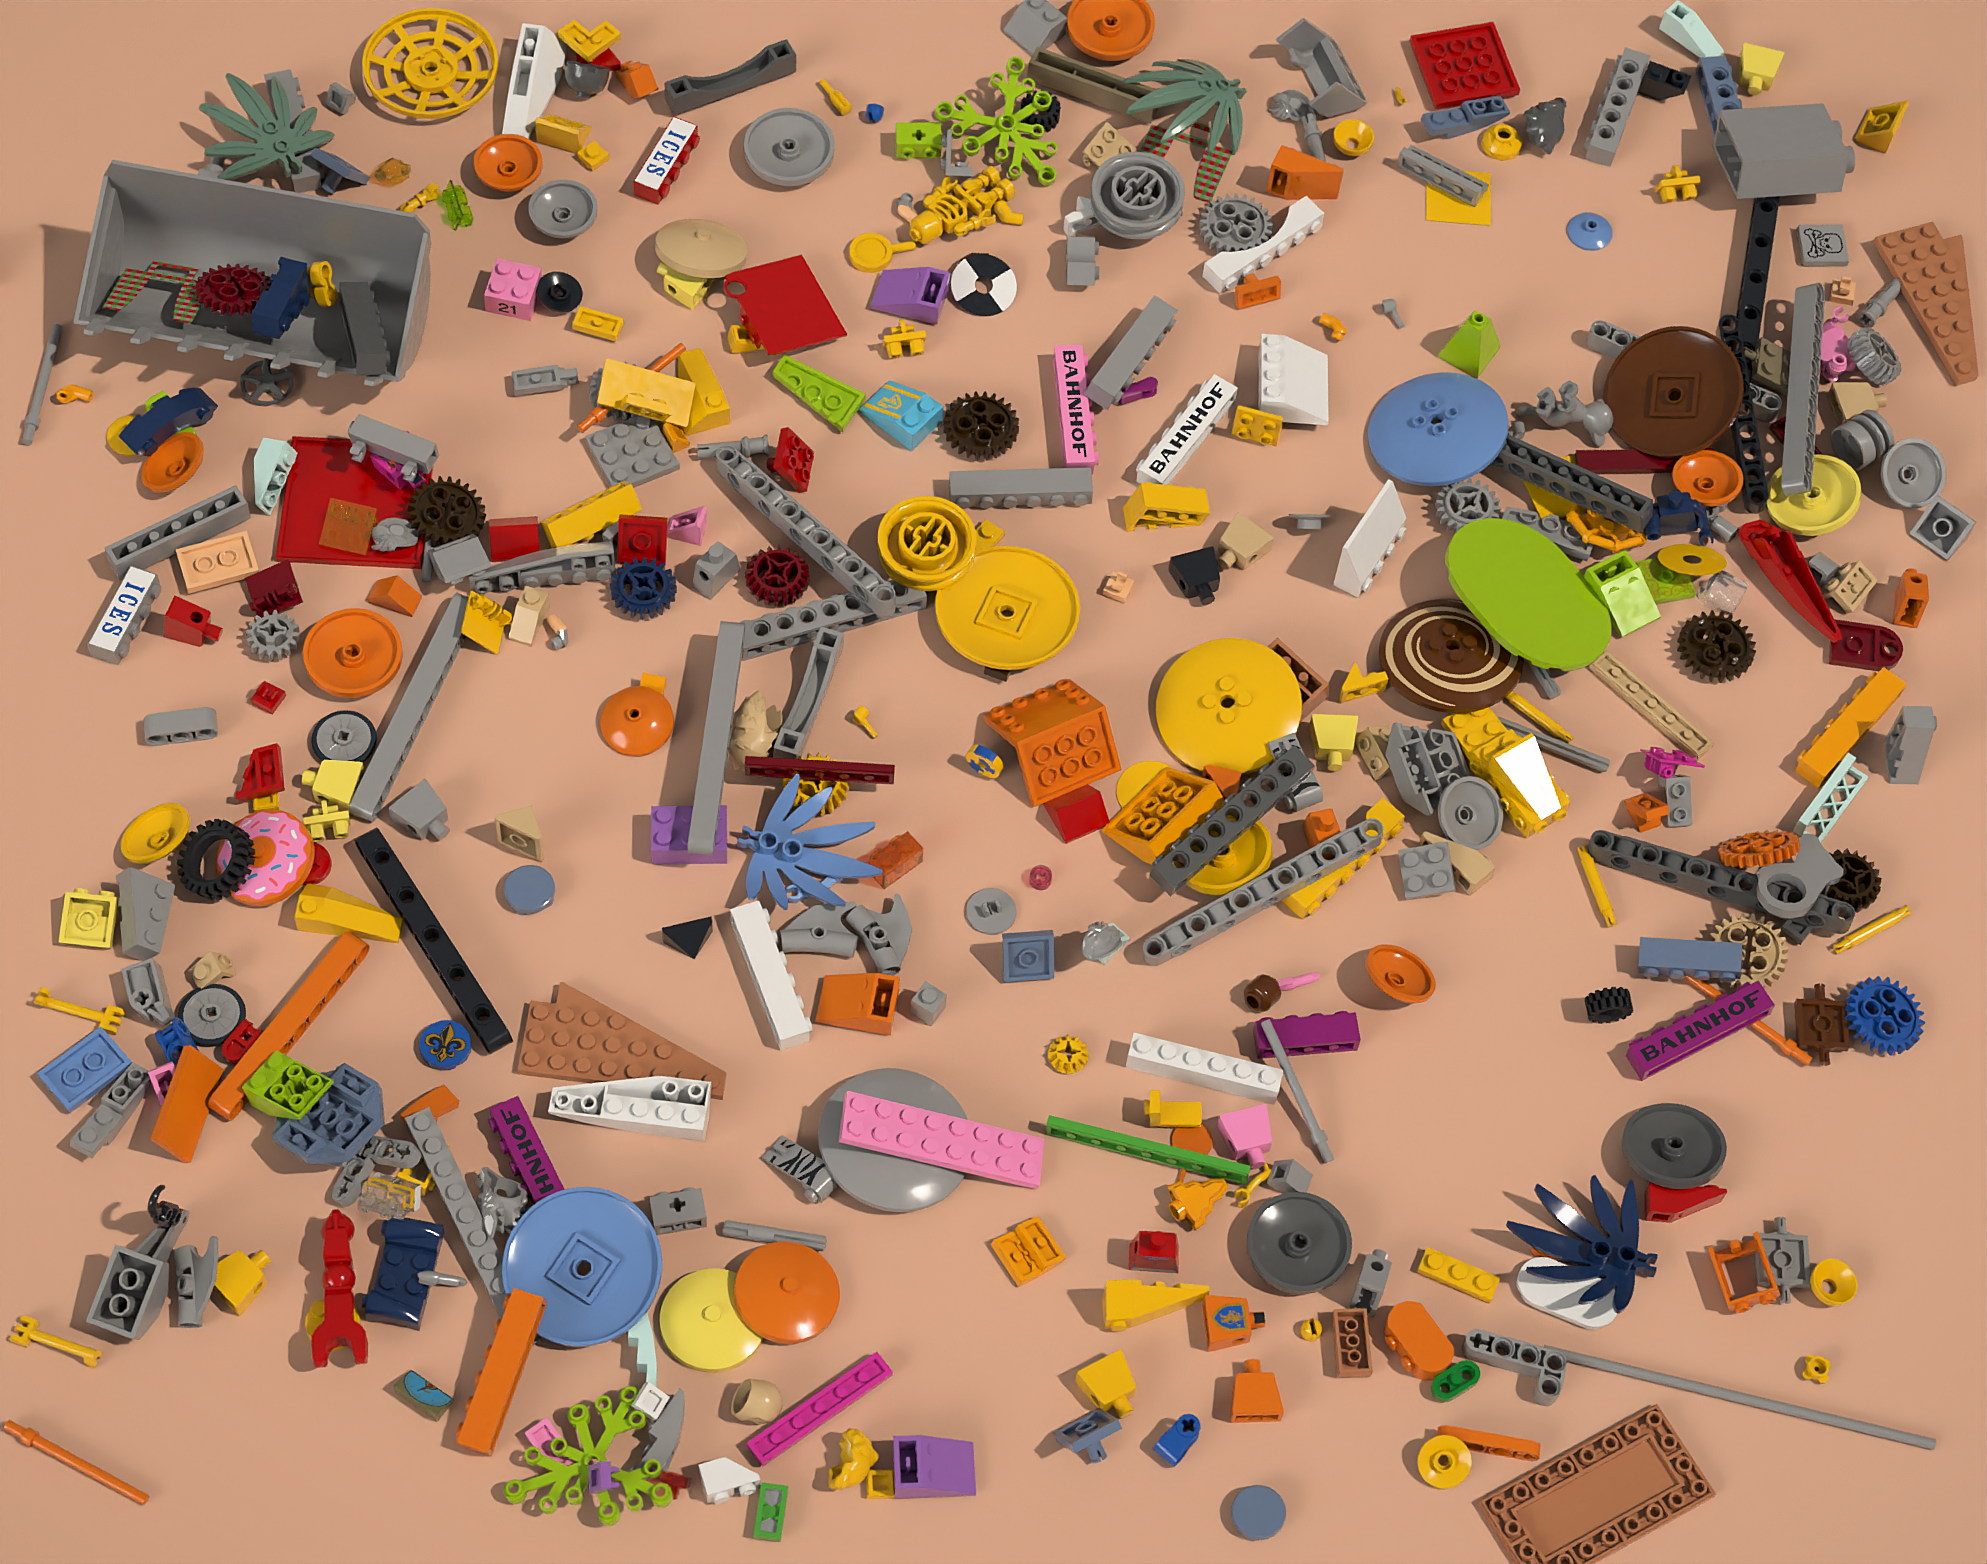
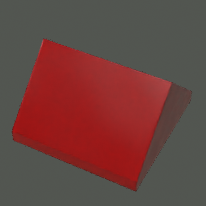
[489,516,540,562]
[1043,784,1110,844]

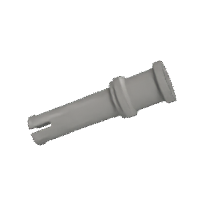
[1857,278,1902,328]
[697,434,769,459]

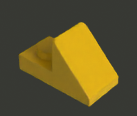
[1339,662,1388,704]

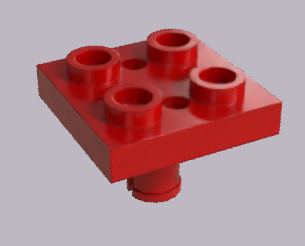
[766,427,814,493]

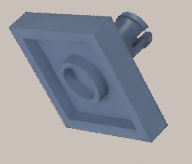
[310,148,370,194]
[1002,930,1054,982]
[1053,1408,1122,1463]

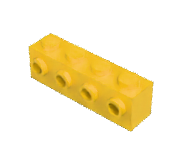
[540,481,642,548]

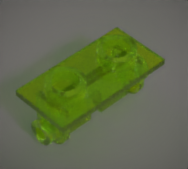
[442,180,474,230]

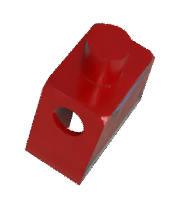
[1128,1231,1179,1273]

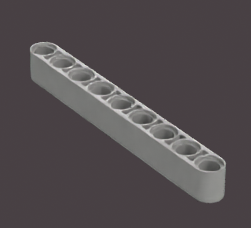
[1586,320,1782,423]

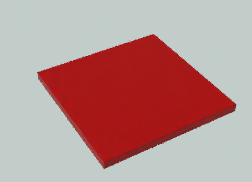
[276,436,434,569]

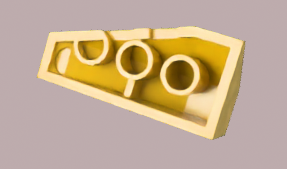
[678,348,730,436]
[294,884,403,943]
[1102,1279,1210,1332]

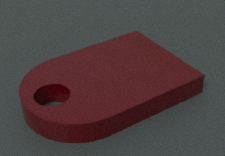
[1829,619,1903,671]

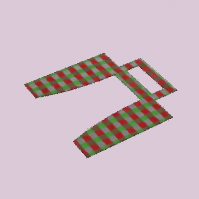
[1140,122,1232,203]
[102,260,202,323]

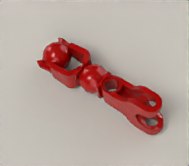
[311,1209,368,1368]

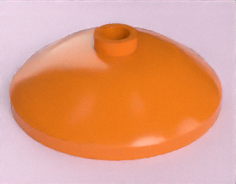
[474,134,543,192]
[141,432,204,493]
[1672,450,1743,506]
[600,686,674,757]
[1365,944,1436,1003]

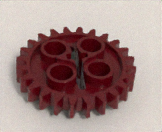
[196,264,272,316]

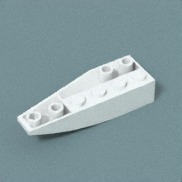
[502,23,568,139]
[548,1076,711,1141]

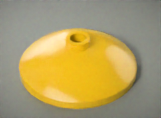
[121,803,190,864]

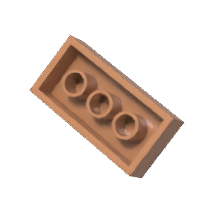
[1332,1308,1373,1378]

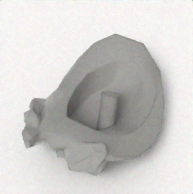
[1269,90,1314,122]
[370,517,419,552]
[1082,921,1122,960]

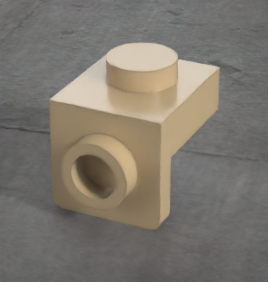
[188,951,236,989]

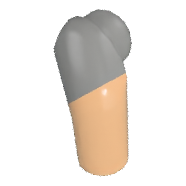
[897,193,918,223]
[547,614,568,649]

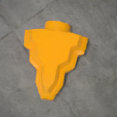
[1167,1178,1228,1231]

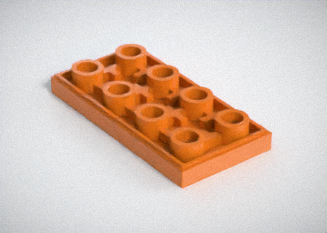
[150,1045,224,1163]

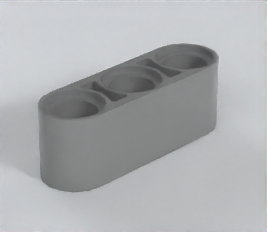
[144,707,218,746]

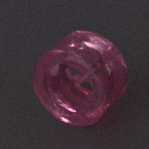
[1029,865,1052,891]

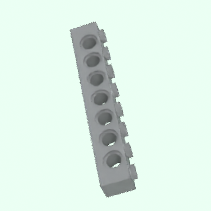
[740,580,927,661]

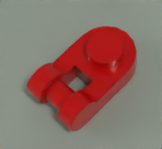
[222,1019,264,1064]

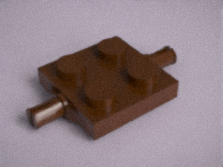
[1794,983,1850,1066]

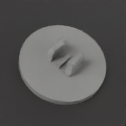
[966,888,1016,935]

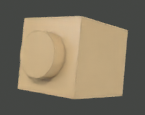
[509,586,550,647]

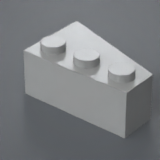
[1884,706,1937,784]

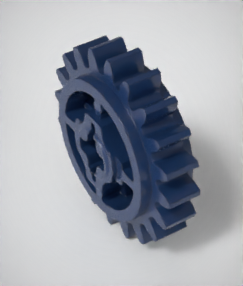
[610,557,677,620]

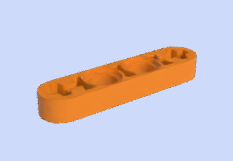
[1437,1425,1541,1461]

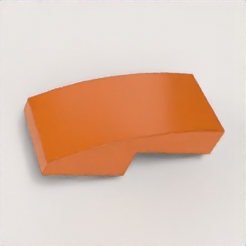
[400,1085,460,1125]

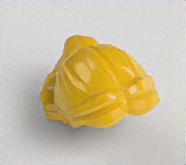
[828,1428,879,1491]

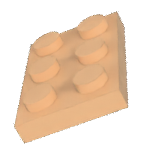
[175,531,259,594]

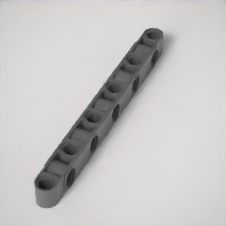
[1588,830,1855,934]

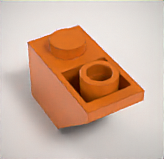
[615,61,659,98]

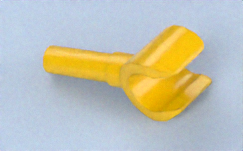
[853,705,878,739]

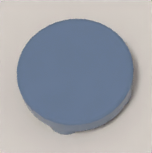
[504,865,555,915]
[1231,1485,1286,1541]

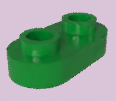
[1431,1360,1480,1402]

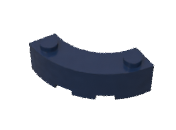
[119,388,218,457]

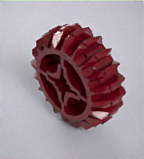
[745,545,810,608]

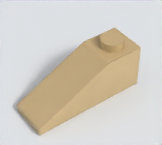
[1418,831,1495,896]

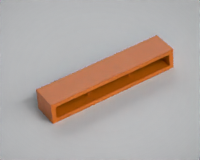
[455,1288,548,1456]

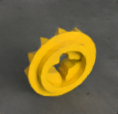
[1048,1034,1089,1074]

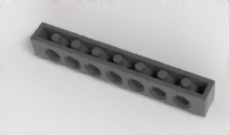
[1491,434,1653,533]
[1150,745,1315,897]

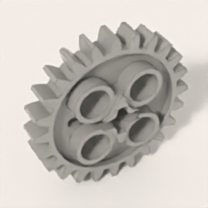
[1199,193,1273,254]

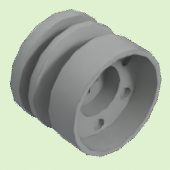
[1831,410,1894,471]

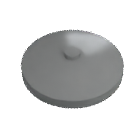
[744,108,834,186]

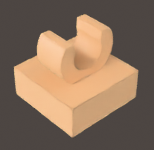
[1829,276,1856,306]
[1103,572,1135,604]

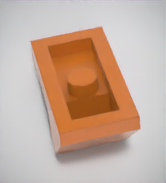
[1624,793,1669,832]

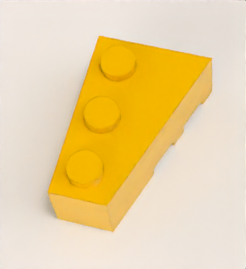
[1123,482,1210,532]

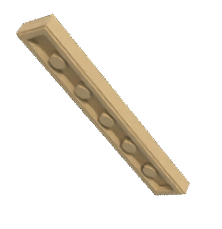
[1589,650,1714,761]

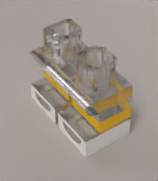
[358,1172,421,1220]

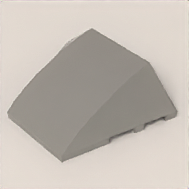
[1385,723,1471,816]

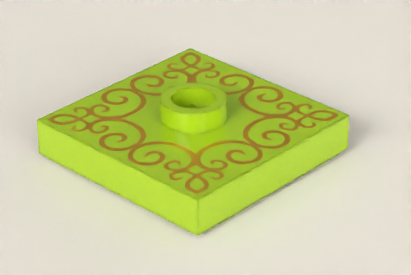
[1636,558,1696,604]

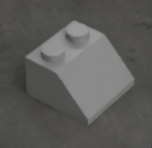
[1003,0,1067,56]

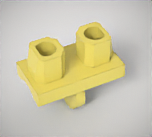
[303,800,351,842]

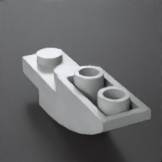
[70,1062,151,1158]
[629,1389,685,1493]

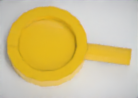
[849,233,916,273]

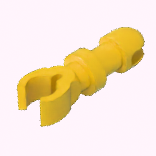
[400,183,441,213]

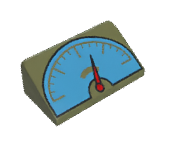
[393,1370,454,1422]

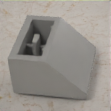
[428,534,491,585]

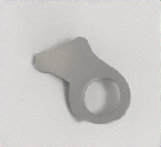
[1756,833,1844,918]

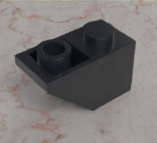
[1638,61,1691,101]

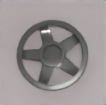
[240,358,294,405]

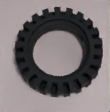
[177,819,255,900]

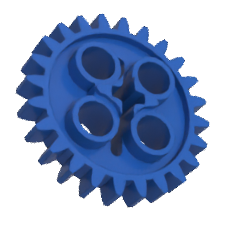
[1844,976,1925,1056]

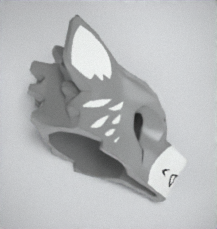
[475,1167,529,1239]

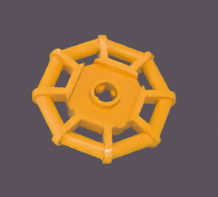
[1566,502,1647,553]

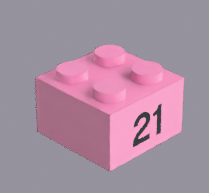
[484,258,542,321]

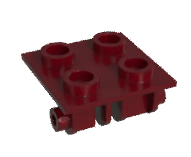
[245,559,303,618]

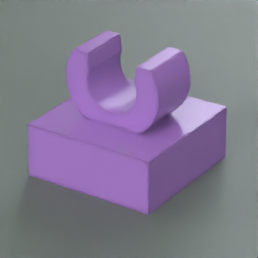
[589,1461,620,1494]

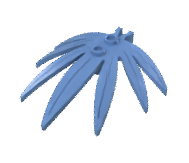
[737,774,883,910]

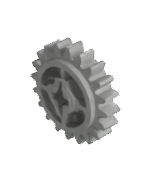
[1435,478,1501,533]

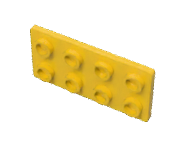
[597,359,696,428]

